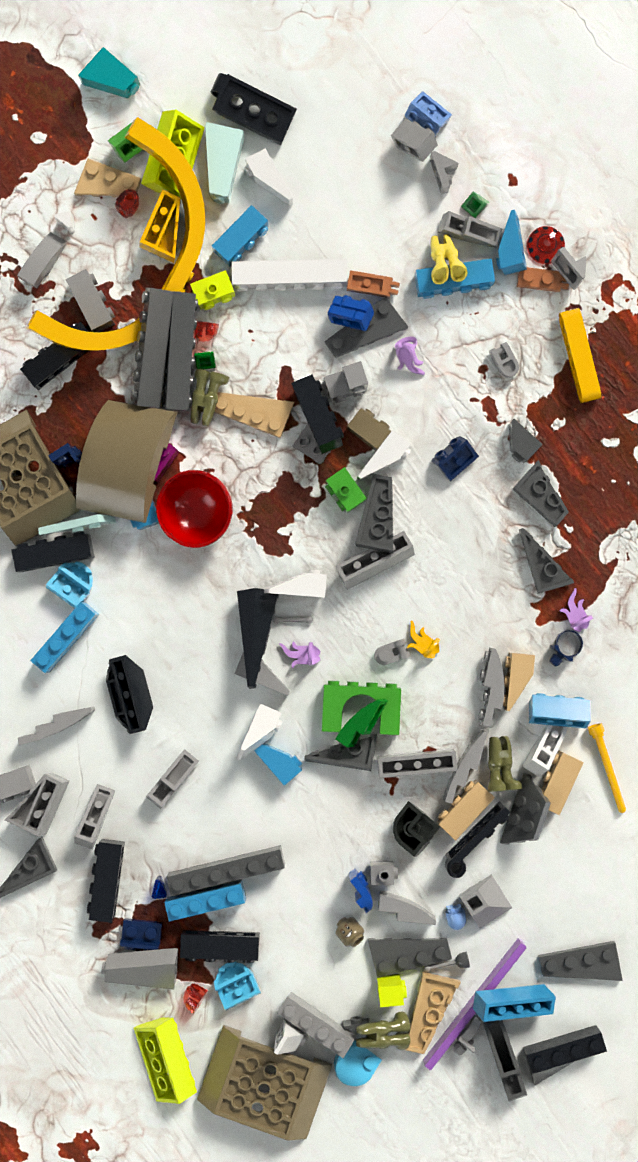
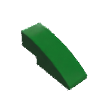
[335,699,388,748]

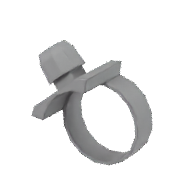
[453,1015,481,1056]

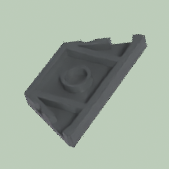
[500,773,551,845]

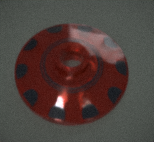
[527,226,565,264]

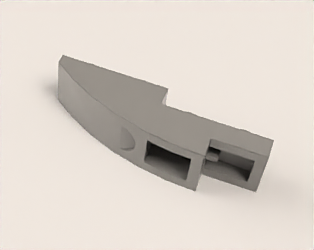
[478,647,505,727]

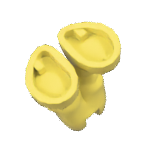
[430,234,468,284]

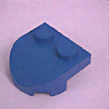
[349,869,373,913]

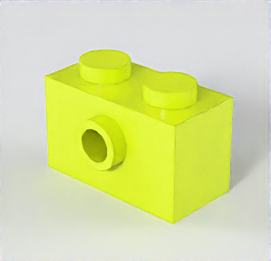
[190,270,235,310]
[377,974,407,1007]

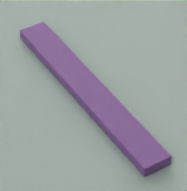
[423,938,526,1070]

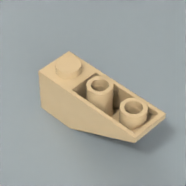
[503,652,535,711]

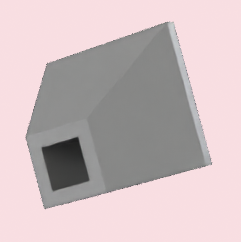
[459,874,512,928]

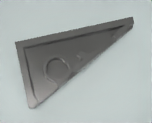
[519,528,574,594]
[304,734,378,771]
[0,837,57,898]

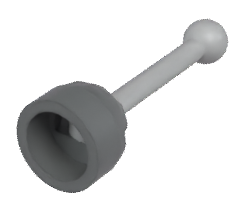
[423,951,470,973]

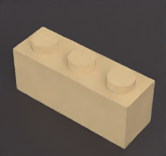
[541,751,584,815]
[437,779,495,840]

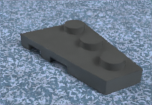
[512,460,569,527]

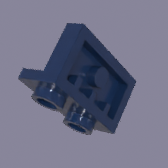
[431,436,479,481]
[48,443,82,468]
[119,918,163,951]

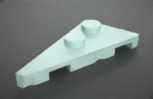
[38,514,116,535]

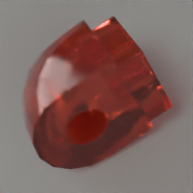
[115,189,139,218]
[194,321,219,342]
[183,983,208,1014]

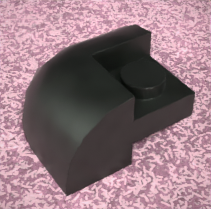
[393,801,440,857]

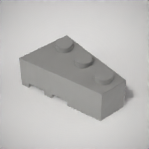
[5,773,69,836]

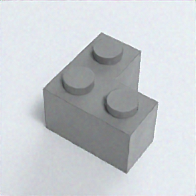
[324,361,368,403]

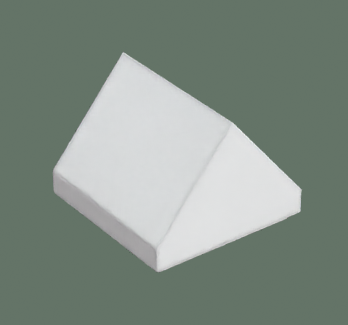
[54,211,75,234]

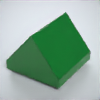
[194,351,216,370]

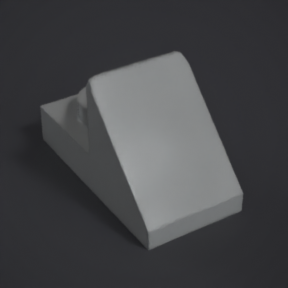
[430,151,459,194]
[550,247,586,290]

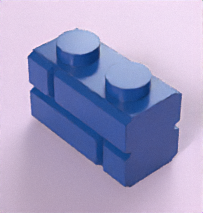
[327,295,374,331]

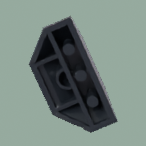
[106,655,153,734]

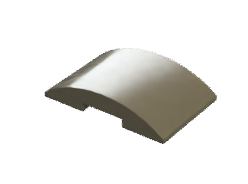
[76,400,177,523]

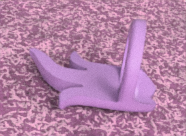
[395,336,425,375]
[559,588,593,632]
[279,641,321,668]

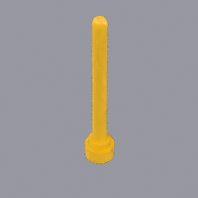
[587,723,626,813]

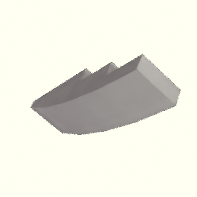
[18,707,95,745]
[443,730,487,804]

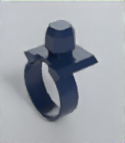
[549,630,583,667]

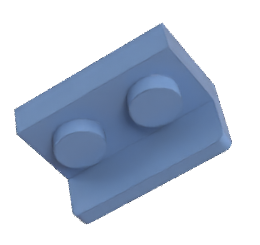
[405,91,452,137]

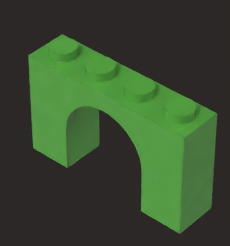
[322,681,401,735]

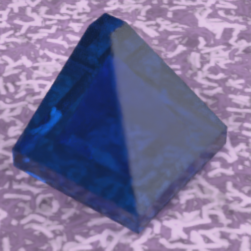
[151,875,167,899]

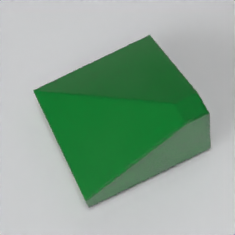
[461,191,490,218]

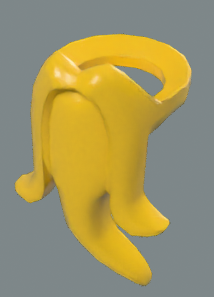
[407,620,440,659]

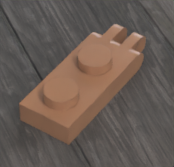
[517,267,569,292]
[347,270,400,298]

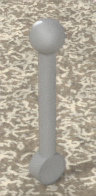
[273,616,313,624]

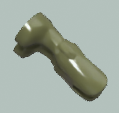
[190,369,230,426]
[488,736,522,792]
[356,1011,411,1050]

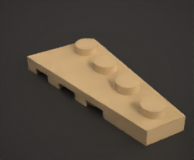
[214,392,294,438]
[405,972,461,1054]

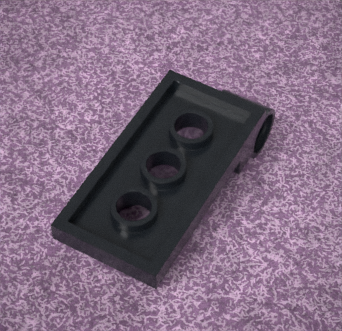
[210,73,297,145]
[445,801,510,878]

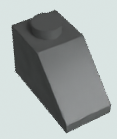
[509,419,543,463]

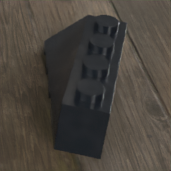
[523,1025,607,1086]

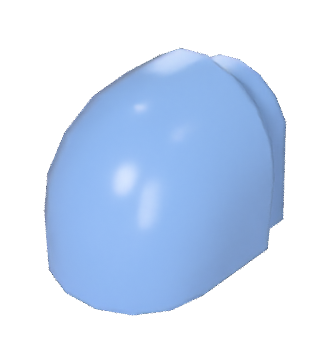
[445,904,466,930]

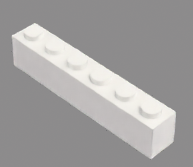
[232,259,347,292]

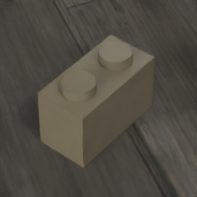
[347,408,391,451]

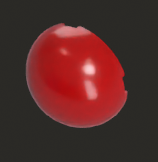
[156,470,233,548]

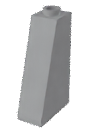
[101,948,178,990]

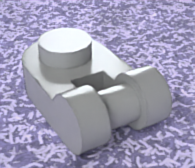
[489,342,519,378]
[374,639,411,665]

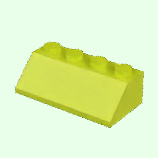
[141,109,205,199]
[133,1017,197,1104]

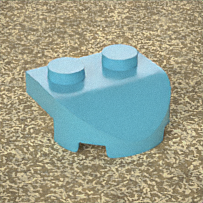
[46,561,93,608]
[214,962,261,1010]
[334,1040,382,1086]

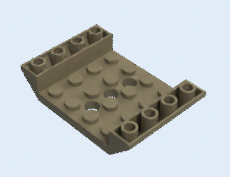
[0,410,81,547]
[197,1025,332,1141]

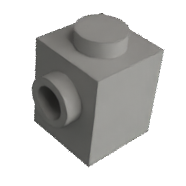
[370,861,398,885]

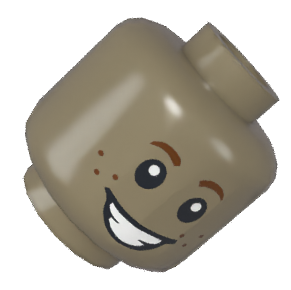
[335,917,364,947]

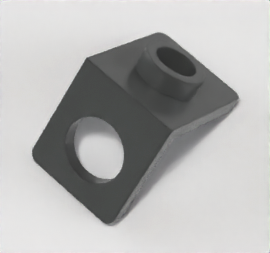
[343,1016,369,1029]

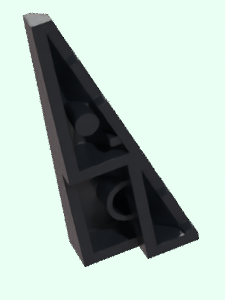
[237,588,279,689]

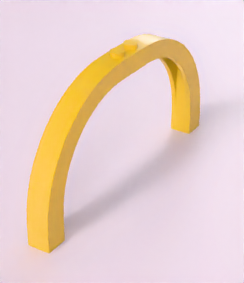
[26,117,205,351]

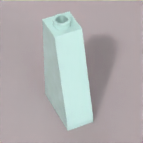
[205,122,244,204]

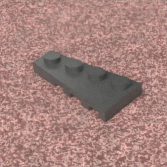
[325,297,408,358]
[355,474,394,554]
[368,938,452,978]
[538,941,623,981]

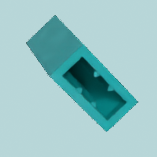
[78,47,140,99]

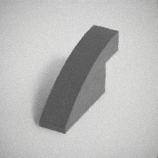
[482,1020,527,1102]

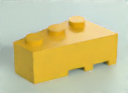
[139,189,180,263]

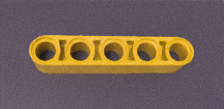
[559,308,601,403]

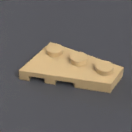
[74,158,142,198]

